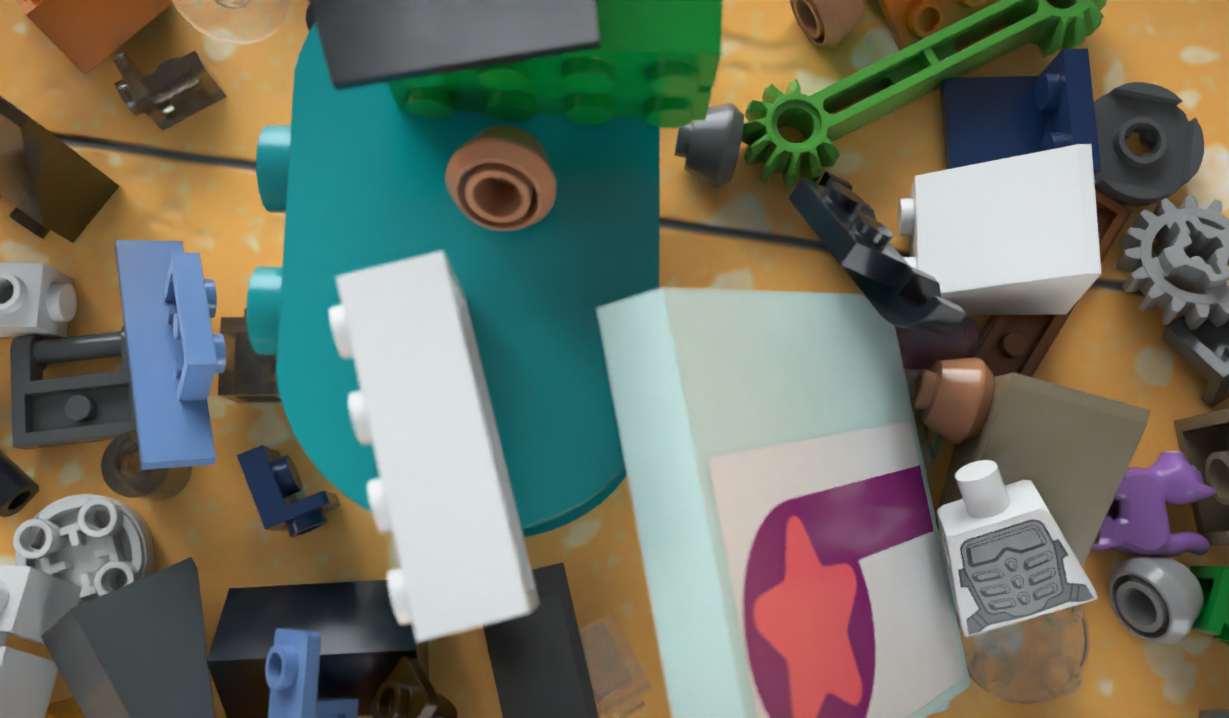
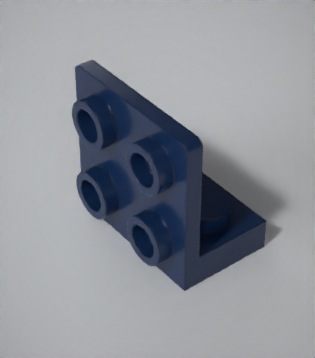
[940,49,1101,175]

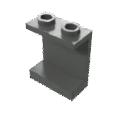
[483,562,599,718]

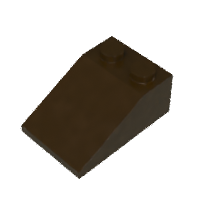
[0,96,119,243]

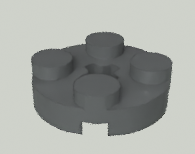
[1094,82,1204,206]

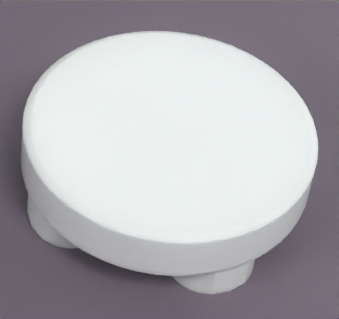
[13,494,155,606]

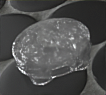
[956,603,1090,704]

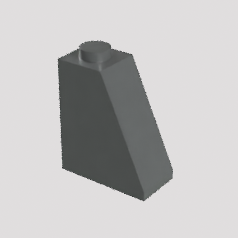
[41,557,215,718]

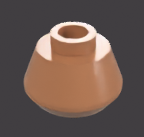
[790,0,867,48]
[445,125,556,231]
[911,357,994,445]

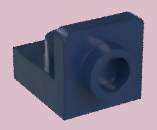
[237,445,341,537]

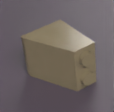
[936,372,1151,568]

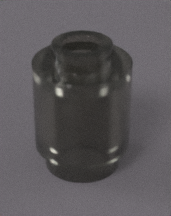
[101,430,192,501]

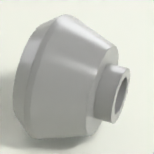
[1109,557,1204,645]

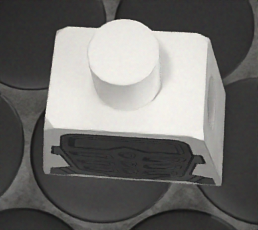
[937,460,1098,638]

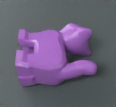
[1091,451,1217,557]

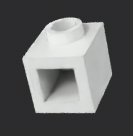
[0,262,77,339]

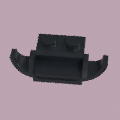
[788,171,966,334]

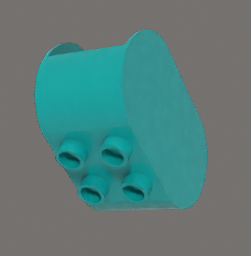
[246,23,660,537]

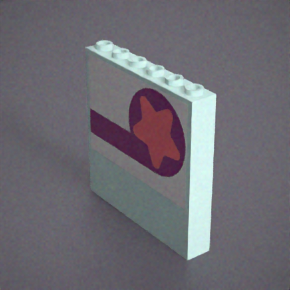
[597,287,971,718]

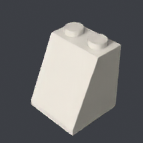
[897,144,1102,315]

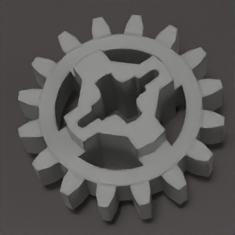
[1116,195,1229,330]

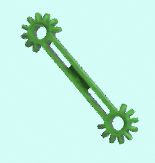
[741,0,1106,189]

